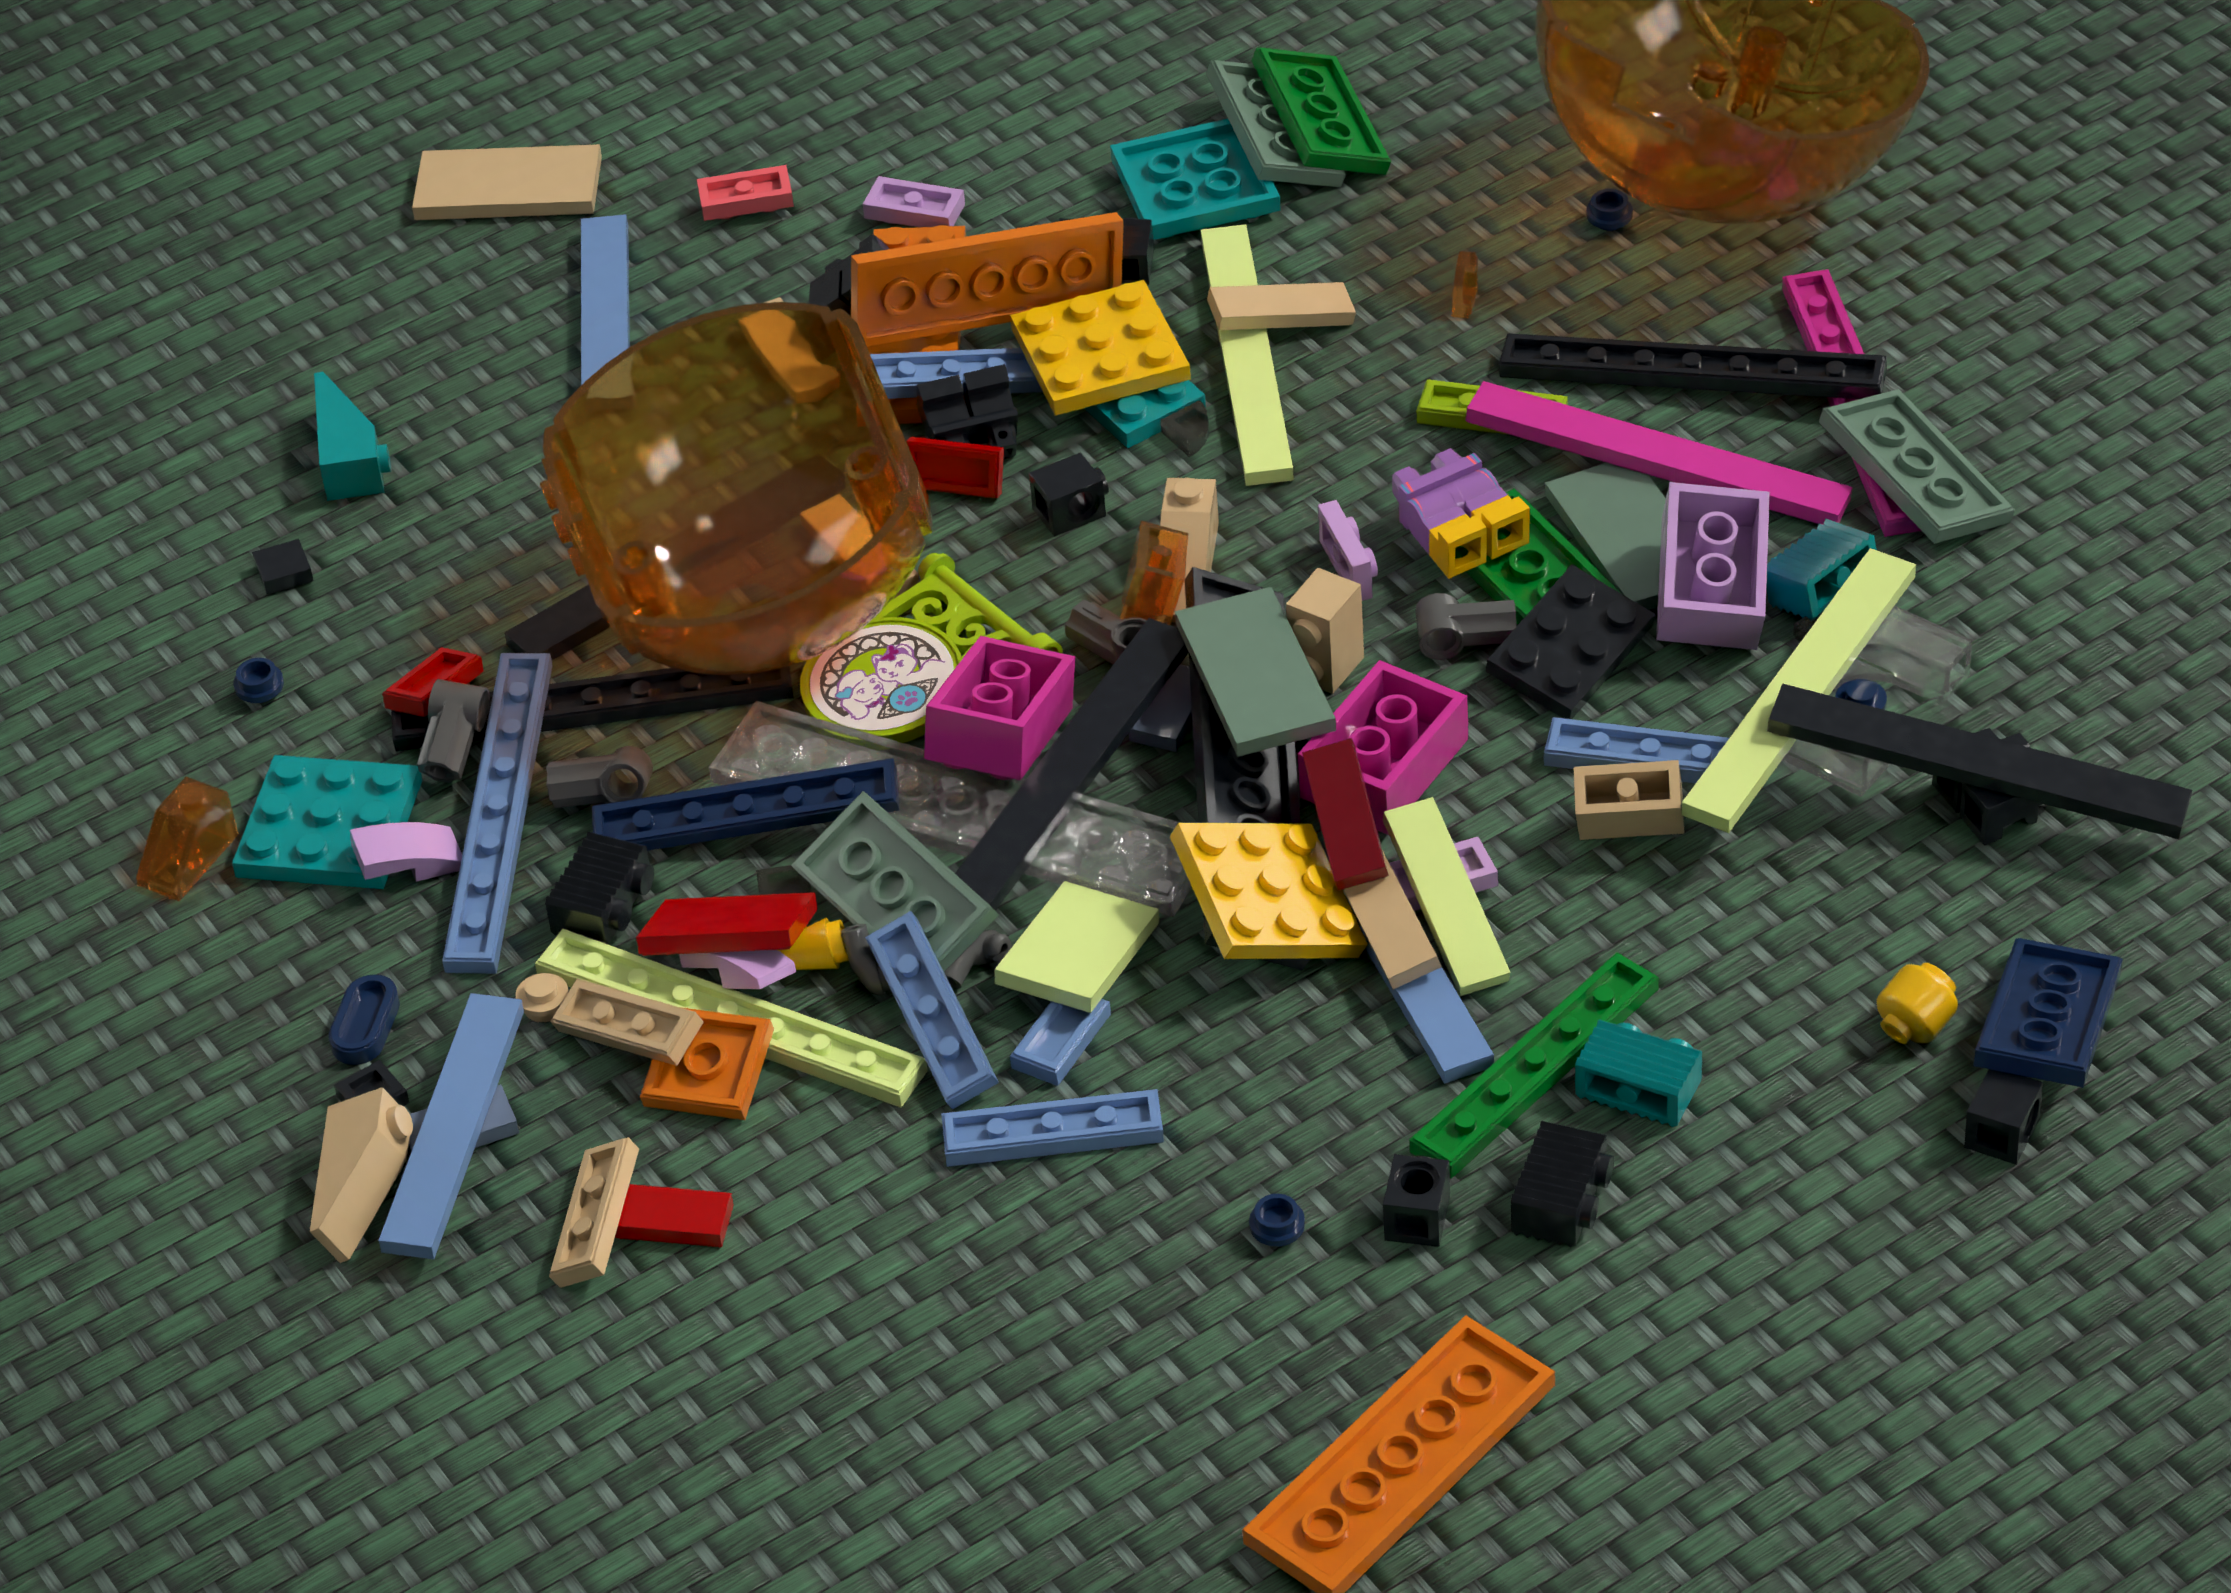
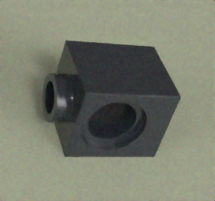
[1029,452,1109,537]
[1964,1069,2043,1165]
[1383,1154,1450,1247]

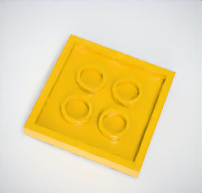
[1010,280,1191,416]
[1170,823,1368,959]

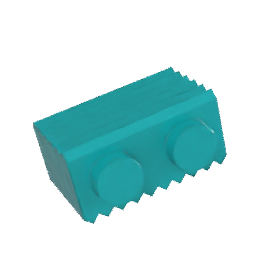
[1766,519,1877,621]
[1575,1020,1702,1127]

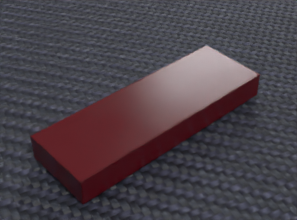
[1302,738,1389,891]

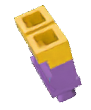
[1392,448,1530,579]

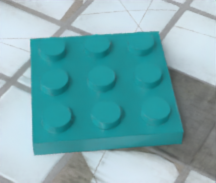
[1110,119,1281,240]
[232,755,423,889]

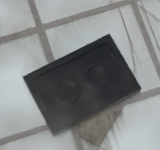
[1486,565,1655,719]

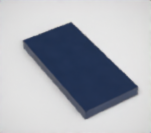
[1973,938,2123,1088]

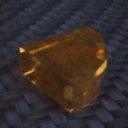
[1452,251,1478,318]

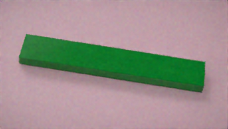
[1409,952,1659,1179]

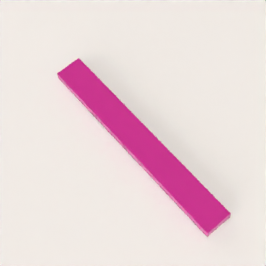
[1782,269,1921,537]
[1466,381,1853,524]

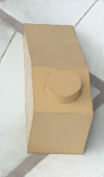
[1153,478,1219,622]
[310,1087,413,1263]

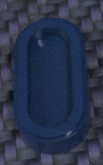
[329,975,400,1065]

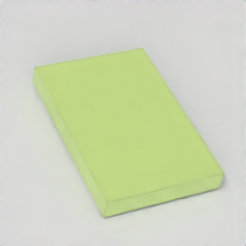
[995,881,1159,1013]

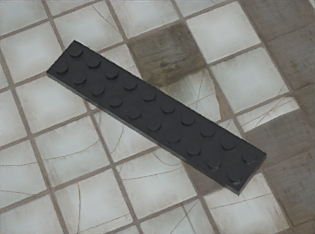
[1184,567,1310,971]

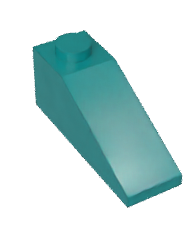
[314,372,391,501]

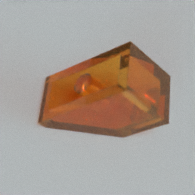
[1120,521,1189,625]
[136,777,239,901]

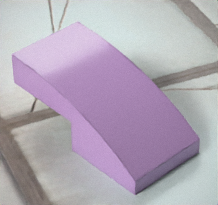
[350,822,462,881]
[679,950,796,989]

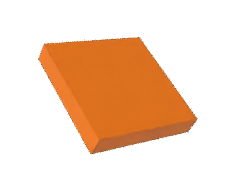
[640,1007,774,1120]

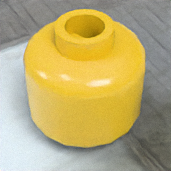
[1876,962,1958,1044]

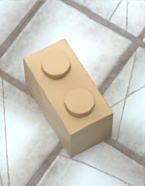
[1286,568,1364,694]
[1574,760,1684,840]

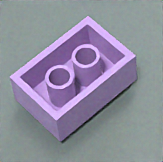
[1656,482,1770,650]

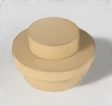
[516,973,569,1022]

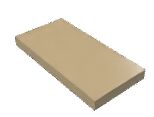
[412,144,602,220]

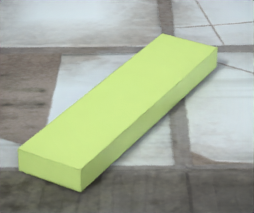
[1383,797,1511,996]

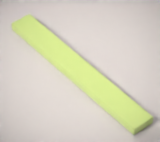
[1201,224,1294,486]
[1682,548,1916,833]
[535,929,928,1108]

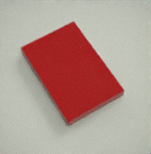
[636,892,818,956]

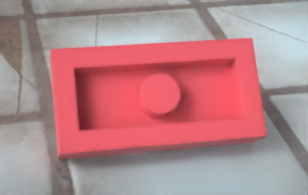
[697,165,794,221]

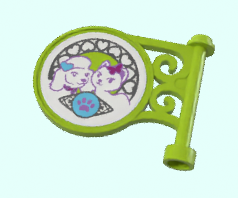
[800,553,1063,747]

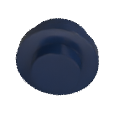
[1586,189,1633,231]
[233,658,284,703]
[1835,679,1887,710]
[1249,1194,1305,1246]

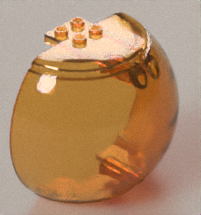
[1535,0,1930,224]
[540,302,933,676]

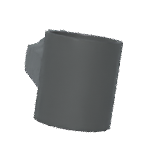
[1415,593,1517,660]
[1065,599,1147,664]
[417,679,490,783]
[546,746,653,808]

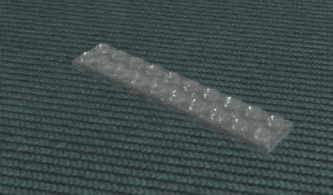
[709,701,1192,917]

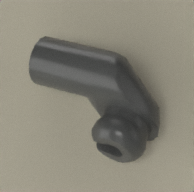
[841,924,891,995]
[944,929,1012,988]

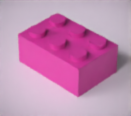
[924,636,1075,781]
[1298,660,1468,835]

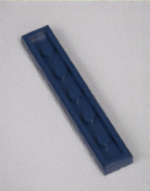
[592,758,900,851]

